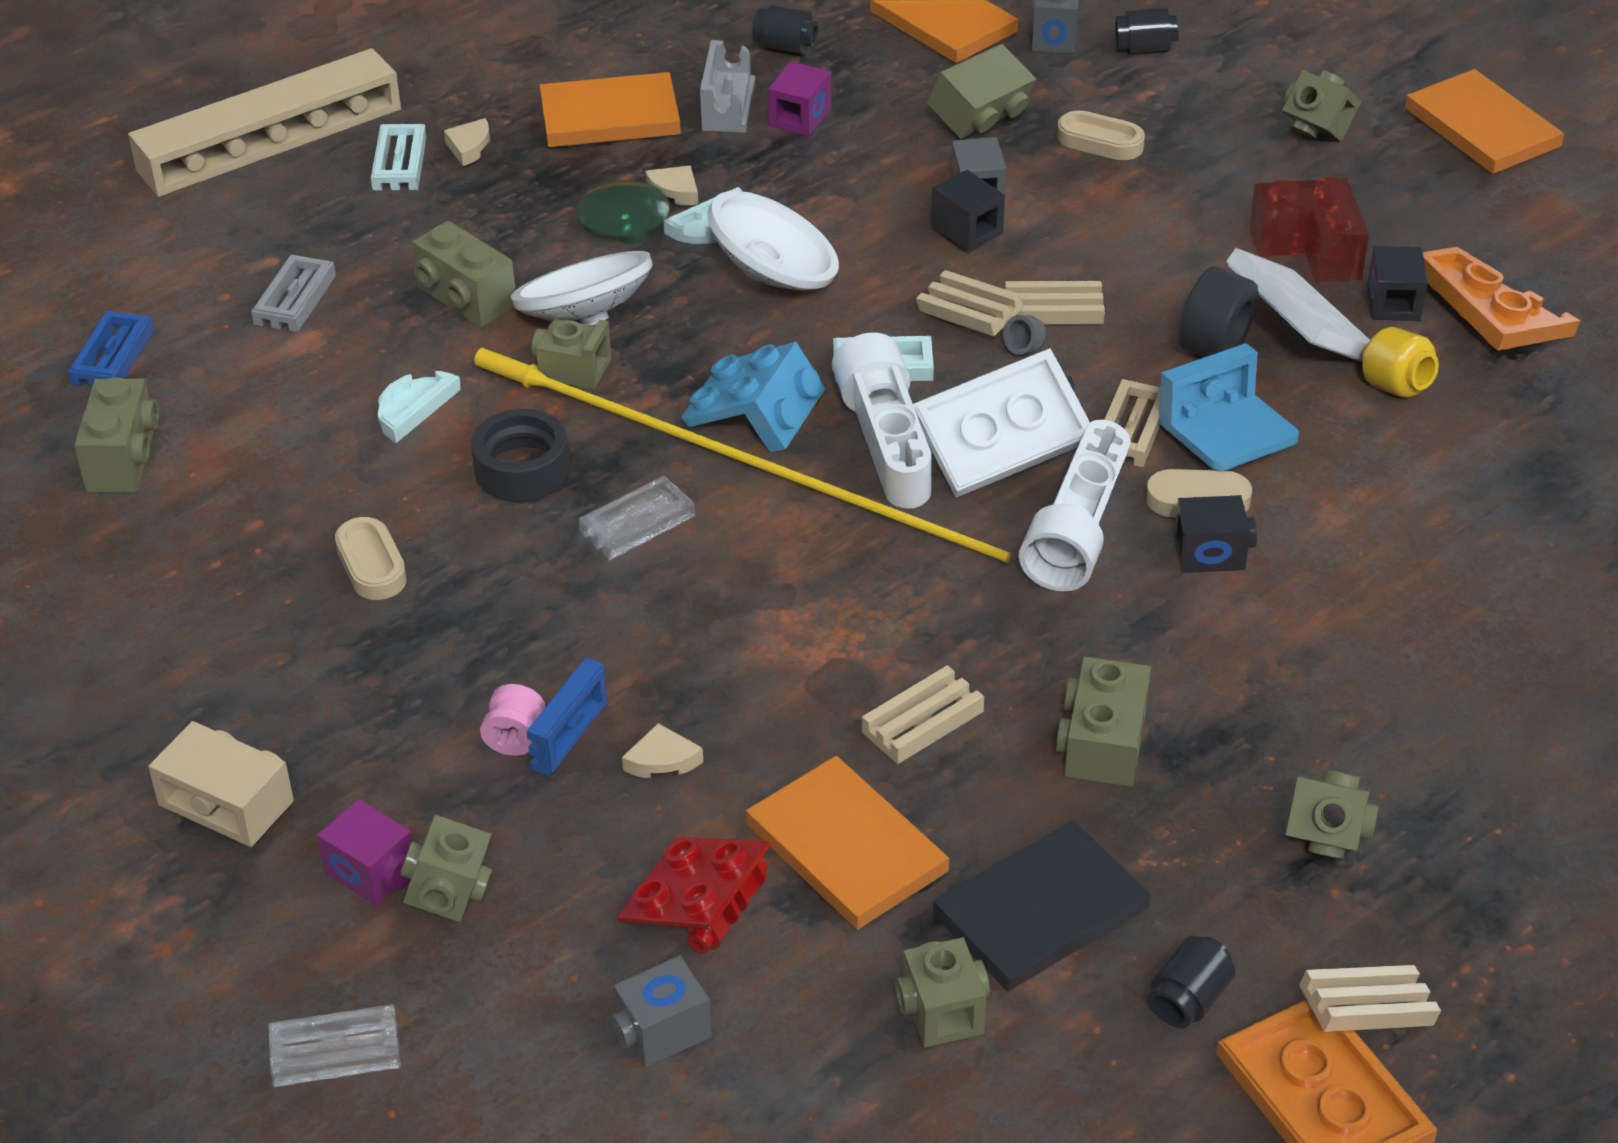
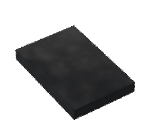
[933,820,1150,992]

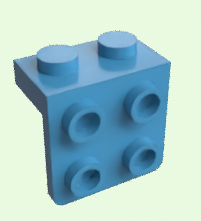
[682,342,826,453]
[1159,343,1299,471]

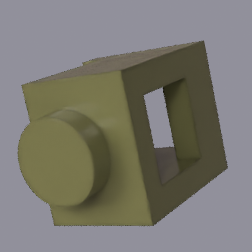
[531,318,611,389]

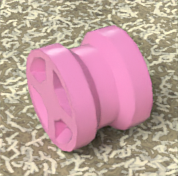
[480,684,546,756]

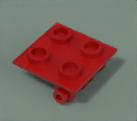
[617,837,771,954]

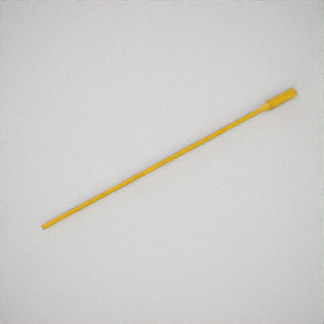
[474,348,1011,563]

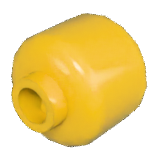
[1362,327,1439,398]

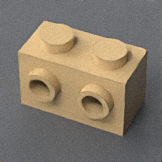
[148,721,294,847]

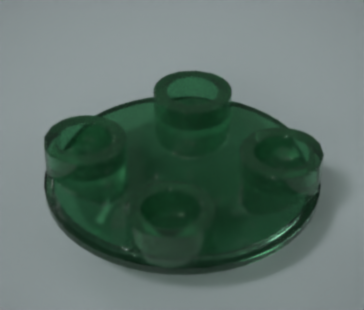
[577,180,670,246]

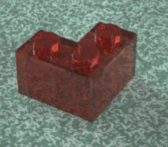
[1249,177,1370,283]

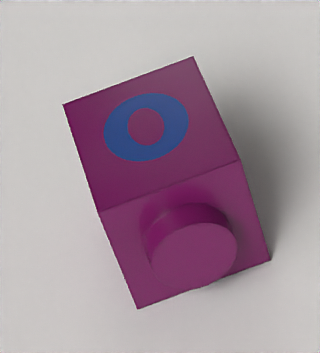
[768,62,831,136]
[317,799,412,906]

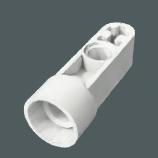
[832,333,931,508]
[1019,420,1131,591]

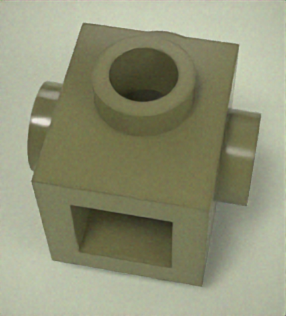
[1282,70,1362,142]
[1286,769,1379,858]
[400,814,492,922]
[895,937,990,1048]

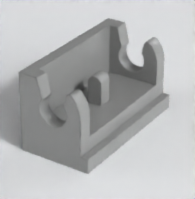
[700,40,755,133]

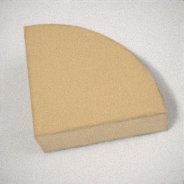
[444,118,490,166]
[645,165,698,205]
[622,723,703,778]

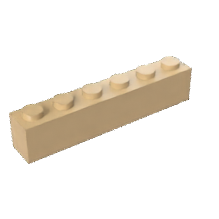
[128,48,401,197]

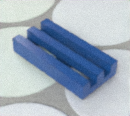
[68,311,154,387]
[526,657,607,776]

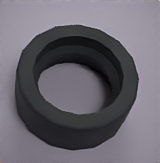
[470,408,571,502]

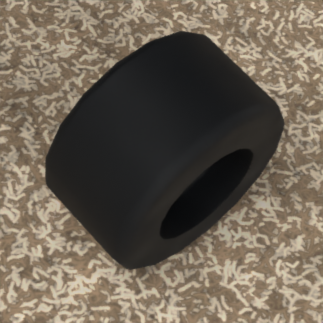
[1178,266,1259,357]

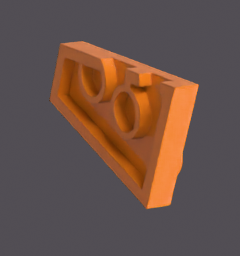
[1423,247,1581,350]

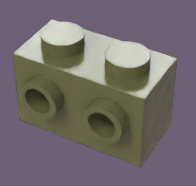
[926,44,1037,139]
[412,220,515,327]
[74,377,159,492]
[1056,656,1151,787]

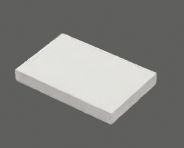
[1226,248,1370,362]
[913,349,1090,498]

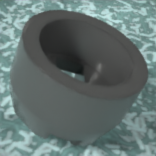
[1003,315,1047,355]

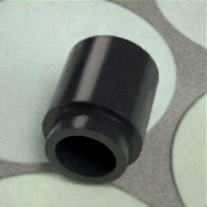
[752,5,819,55]
[1115,7,1179,54]
[1147,936,1236,1028]

